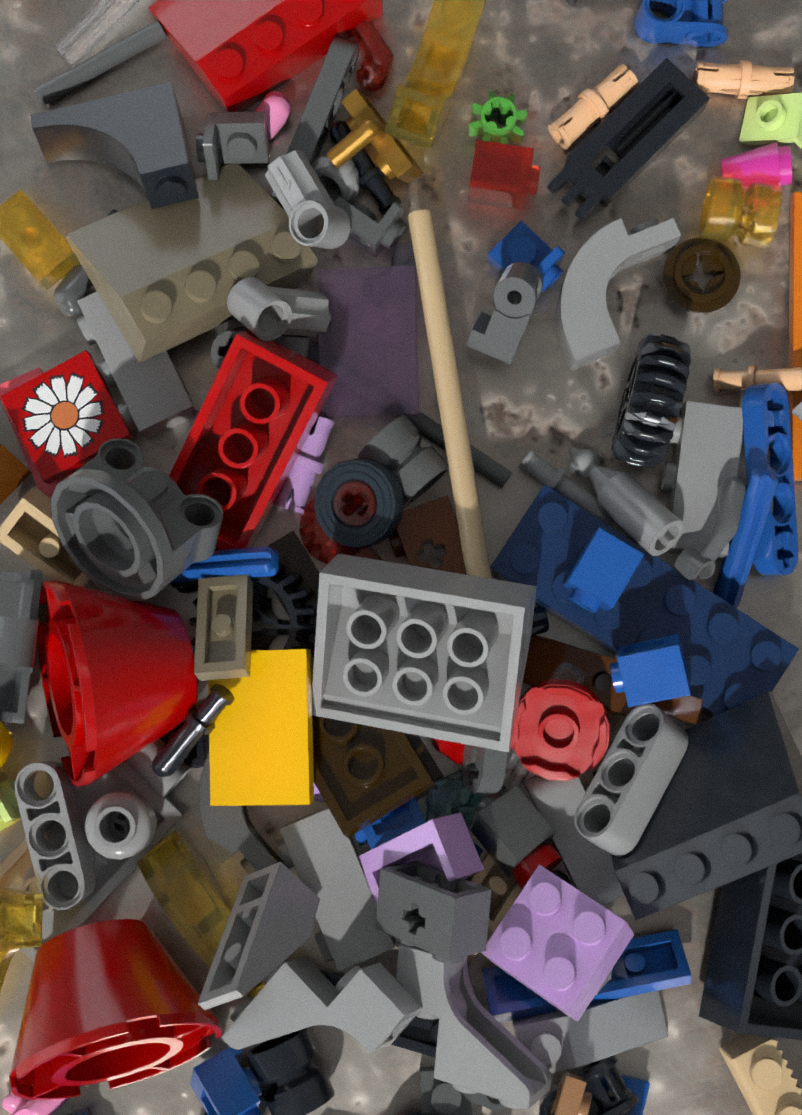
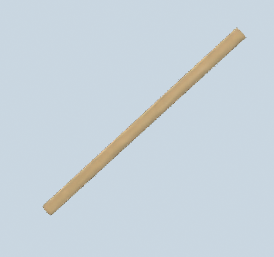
[408,209,492,579]

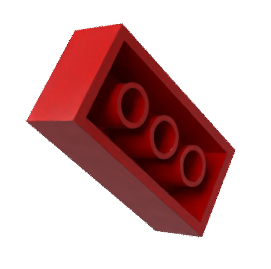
[169,329,338,550]

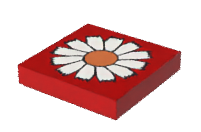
[0,350,134,484]

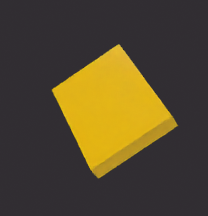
[208,649,314,806]

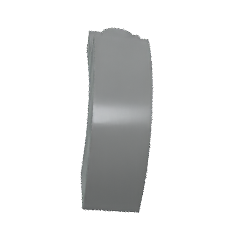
[556,218,681,371]

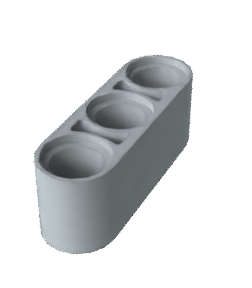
[574,704,689,856]
[15,761,95,910]
[523,775,624,906]

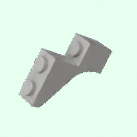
[396,944,551,1109]
[221,956,423,1054]

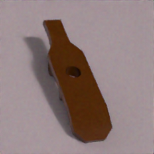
[523,635,704,725]

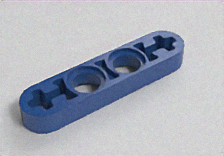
[742,383,799,575]

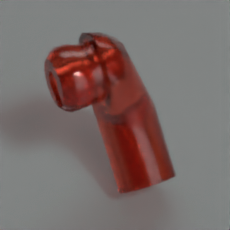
[352,20,394,92]

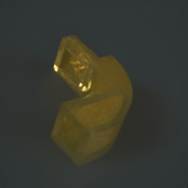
[384,0,487,149]
[137,830,287,998]

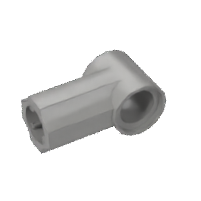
[265,150,350,249]
[227,277,331,341]

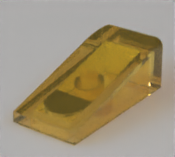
[0,189,80,291]

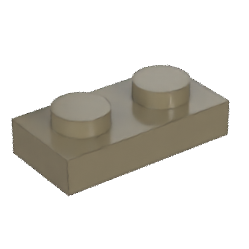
[194,574,253,681]

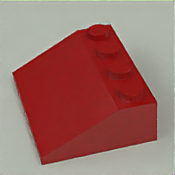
[148,0,383,112]

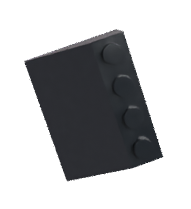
[593,691,802,921]
[699,853,802,1040]

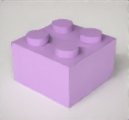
[481,864,634,1022]

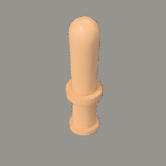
[713,365,802,393]

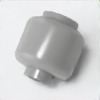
[85,790,157,860]

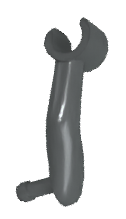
[674,477,746,580]

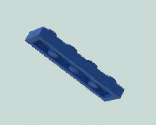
[481,929,691,1023]

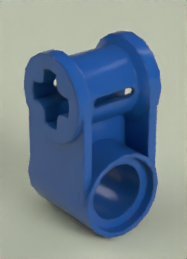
[634,0,728,48]

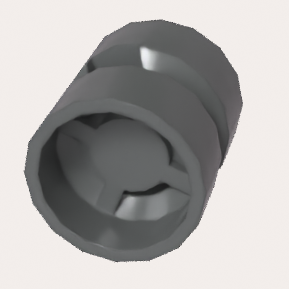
[358,415,449,508]

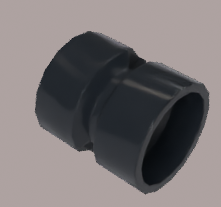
[246,1028,335,1115]

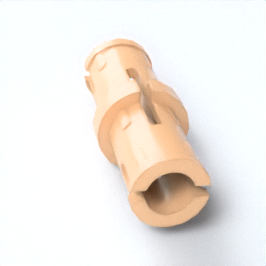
[693,60,795,99]
[548,64,639,150]

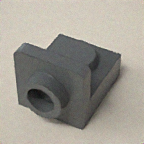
[196,111,270,180]
[334,196,406,258]

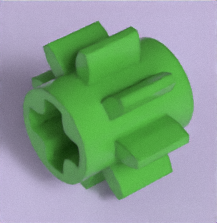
[468,91,528,156]

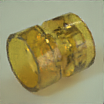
[699,175,782,249]

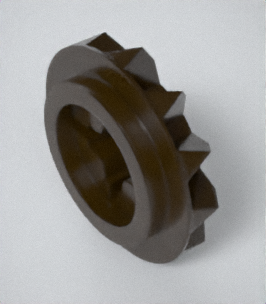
[662,237,741,315]

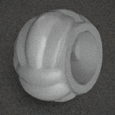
[311,156,360,204]

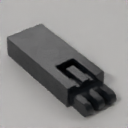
[547,58,710,221]

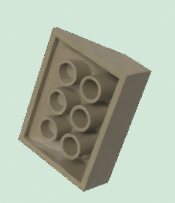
[66,164,318,363]

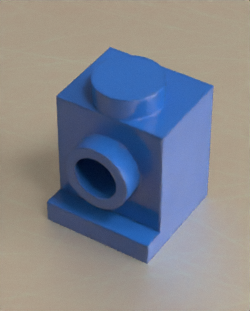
[190,1047,262,1115]

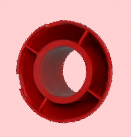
[37,580,197,787]
[9,919,222,1100]

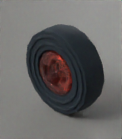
[314,458,404,549]

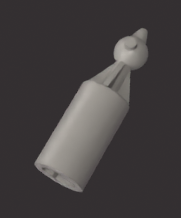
[568,447,684,556]

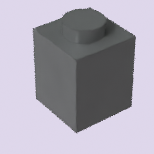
[471,785,555,878]

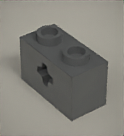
[375,861,492,964]

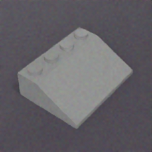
[312,553,537,753]

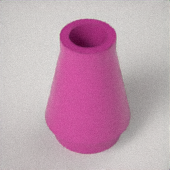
[721,142,792,191]

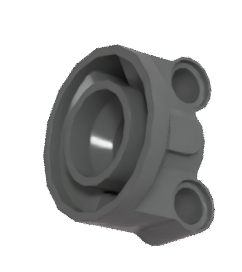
[51,438,224,602]

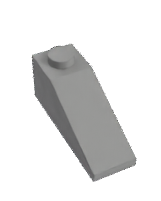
[198,862,320,1010]
[512,990,668,1074]

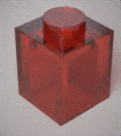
[467,140,541,210]

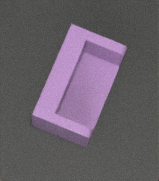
[358,812,484,905]

